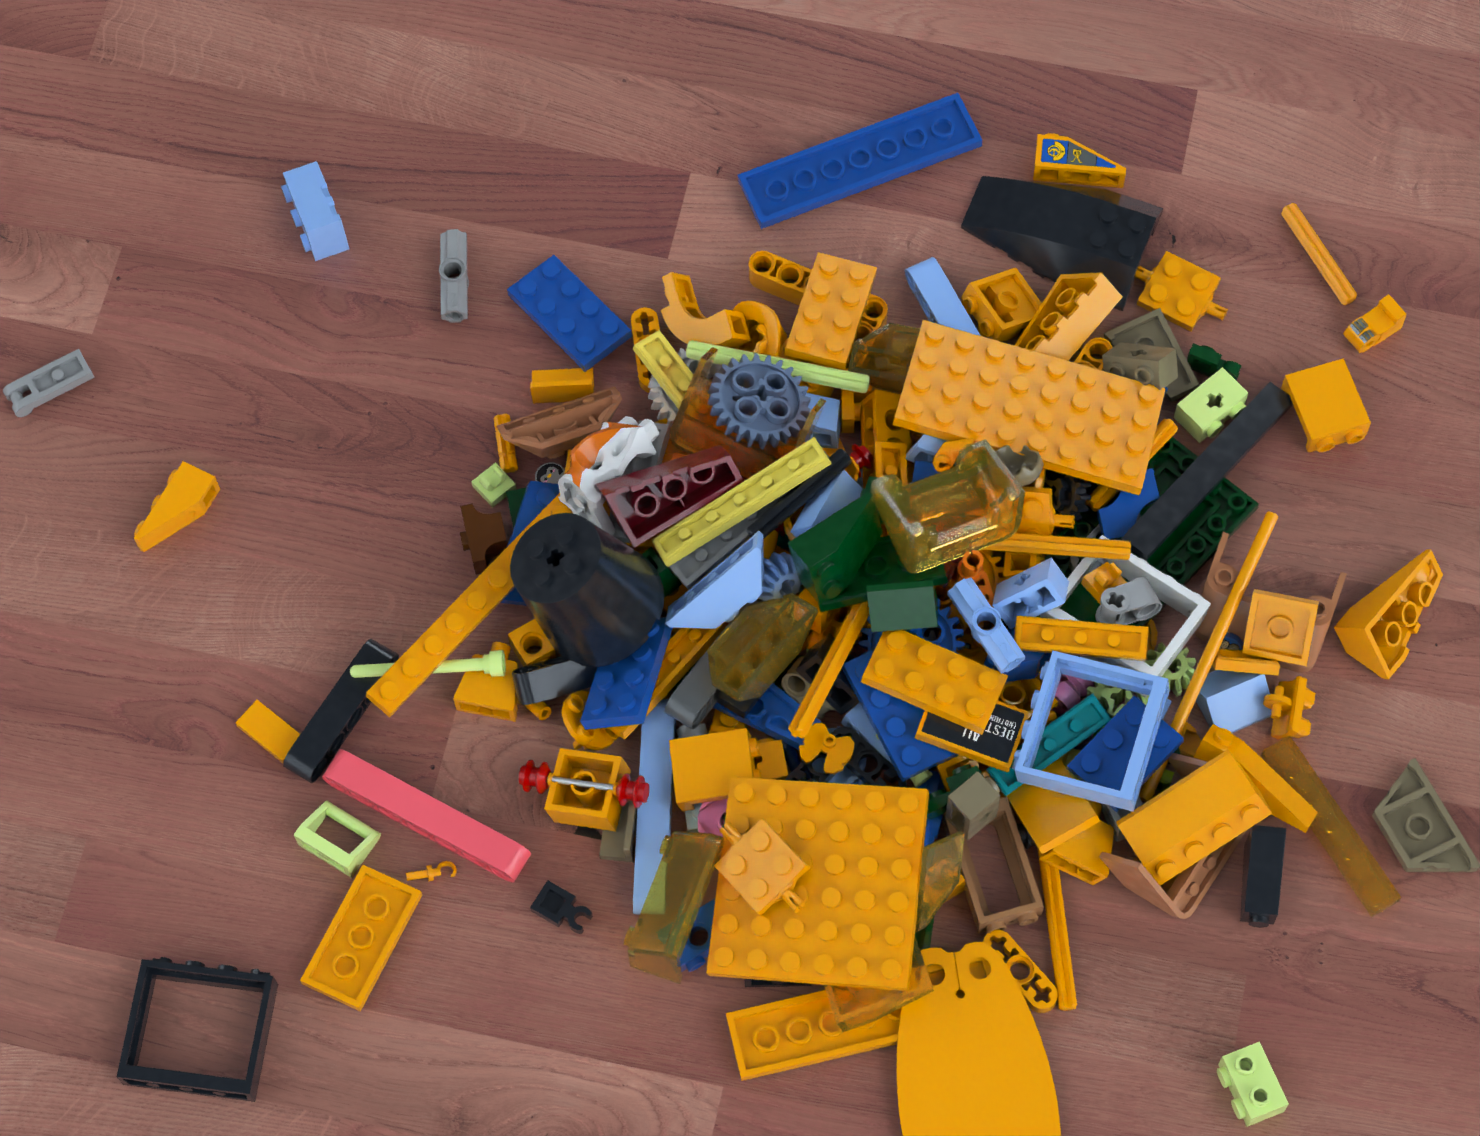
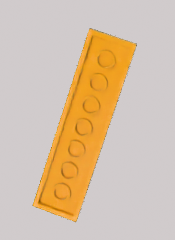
[726,958,991,1081]

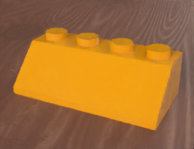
[1116,749,1272,886]

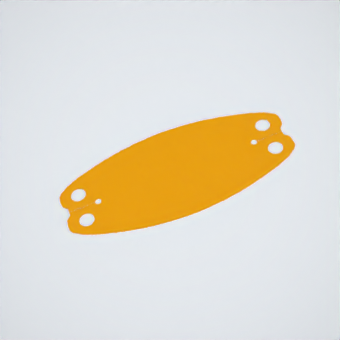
[897,942,1061,1136]

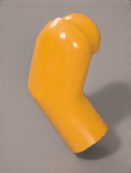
[933,437,975,473]

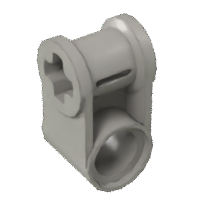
[1095,577,1162,625]

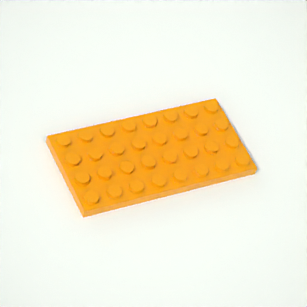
[892,320,1165,495]

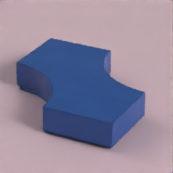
[1096,468,1160,540]

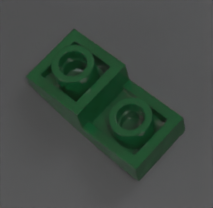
[927,764,984,820]

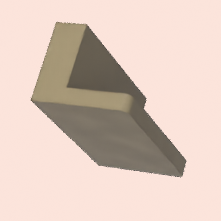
[599,801,637,862]

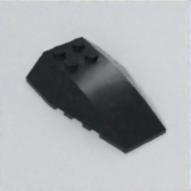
[961,176,1163,311]

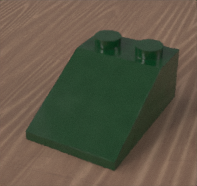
[788,491,883,605]

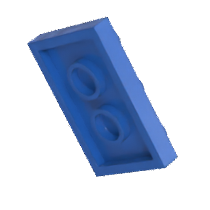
[1067,696,1184,812]

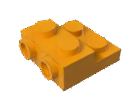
[961,267,1042,342]

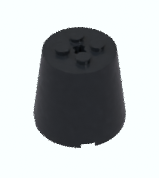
[510,513,664,667]

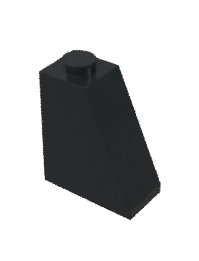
[1240,825,1286,928]

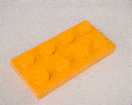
[784,252,877,370]
[861,630,1008,735]
[300,865,422,1012]

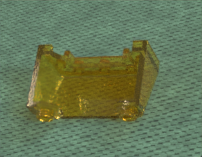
[871,439,1025,574]

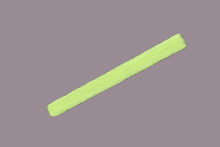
[686,340,870,393]

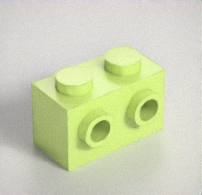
[1217,1041,1289,1127]

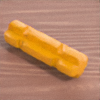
[493,414,518,473]

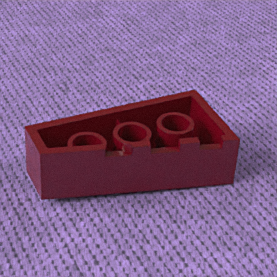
[595,445,744,548]

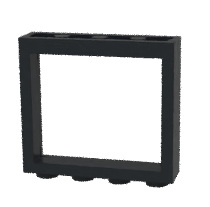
[116,957,278,1102]

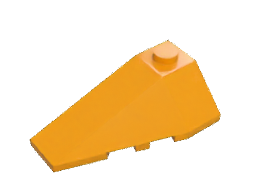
[1334,549,1443,680]
[1193,724,1318,833]

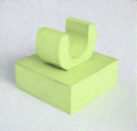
[471,462,517,508]

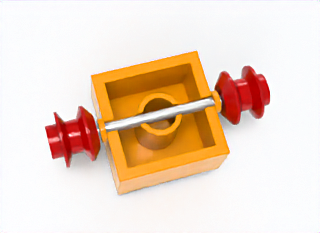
[519,748,649,832]

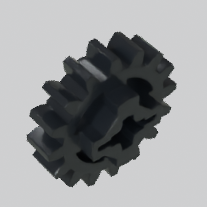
[1043,469,1091,521]

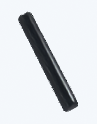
[746,449,852,539]

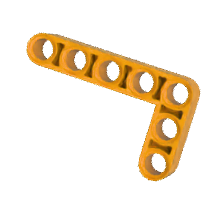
[748,251,888,374]

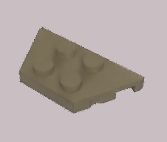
[1372,758,1480,872]

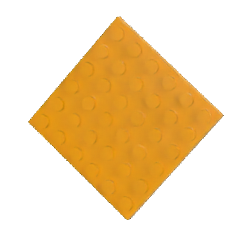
[706,777,929,991]

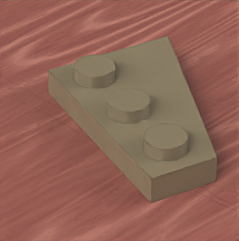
[1104,308,1199,402]

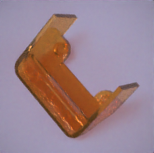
[670,347,826,480]

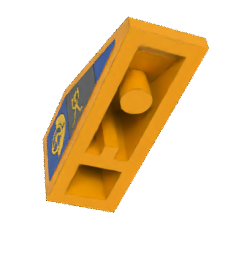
[1033,133,1126,188]

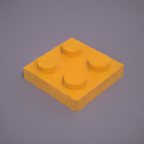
[1242,589,1319,666]

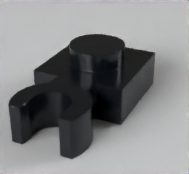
[530,880,593,934]

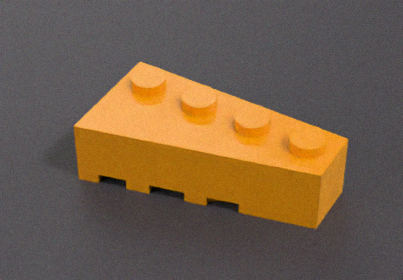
[1014,272,1123,361]

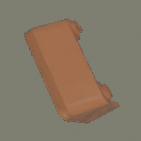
[1194,532,1347,673]
[1099,753,1246,919]

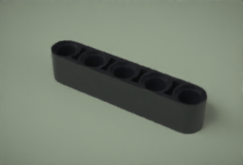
[283,639,399,783]

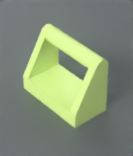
[294,800,381,878]

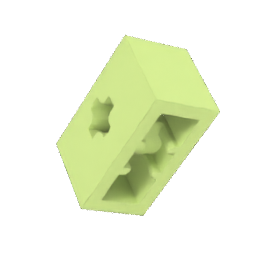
[1174,367,1248,443]

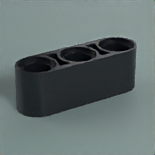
[512,656,597,705]

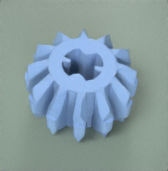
[759,552,803,607]

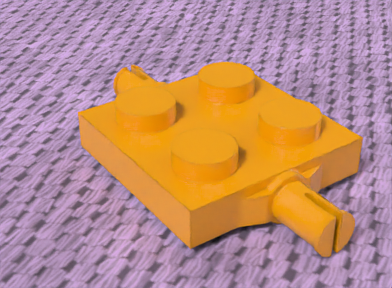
[1135,251,1228,332]
[965,484,1075,535]
[714,818,810,915]

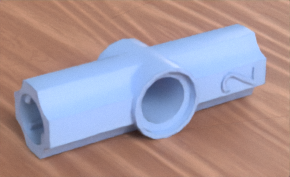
[947,577,1025,674]

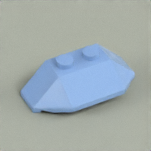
[665,531,764,629]

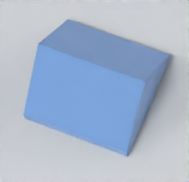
[1196,670,1271,733]

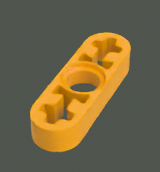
[631,307,660,393]
[983,930,1058,1013]

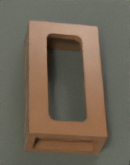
[943,797,1044,934]

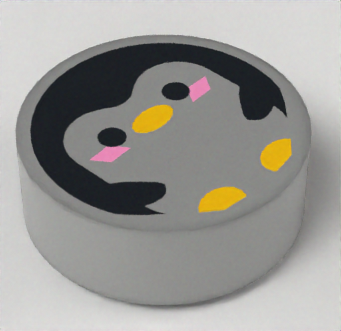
[535,462,565,484]

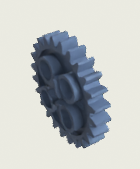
[707,353,811,449]

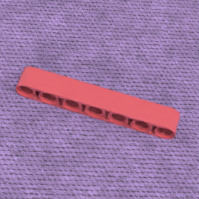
[322,749,531,883]

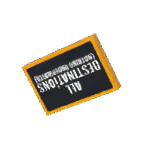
[914,701,1030,773]

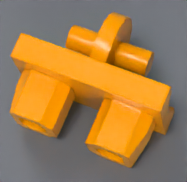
[1263,676,1316,739]

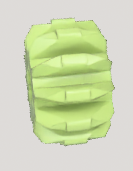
[1143,642,1196,697]

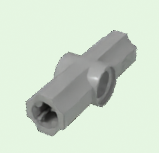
[439,229,469,323]

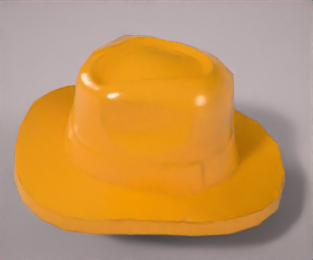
[733,301,787,357]

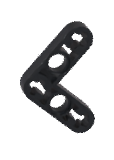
[785,727,907,788]

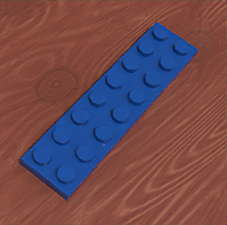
[738,93,983,229]

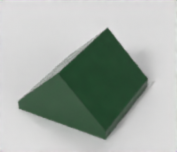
[866,580,938,632]

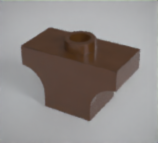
[460,503,508,575]

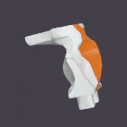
[558,416,660,536]

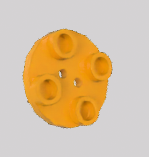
[562,690,619,751]

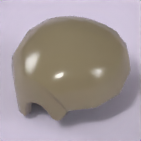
[990,445,1044,488]

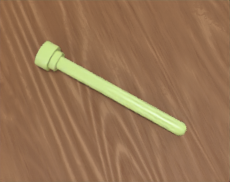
[350,650,506,678]

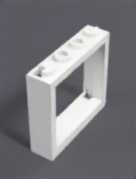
[1040,535,1211,698]

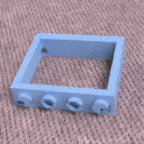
[1012,651,1170,812]

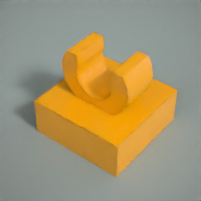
[1081,562,1127,605]

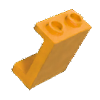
[1281,358,1371,453]
[669,728,762,811]

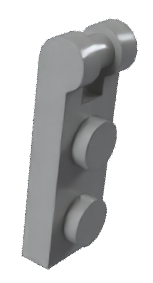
[3,349,95,417]

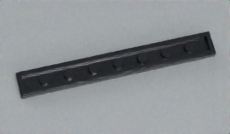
[1121,382,1293,561]

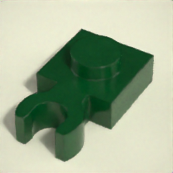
[1187,343,1241,380]

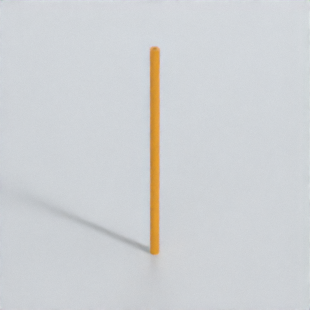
[1139,511,1278,803]

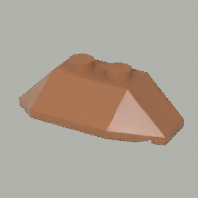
[497,386,622,459]

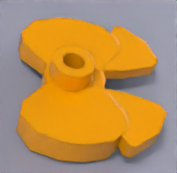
[799,723,855,774]

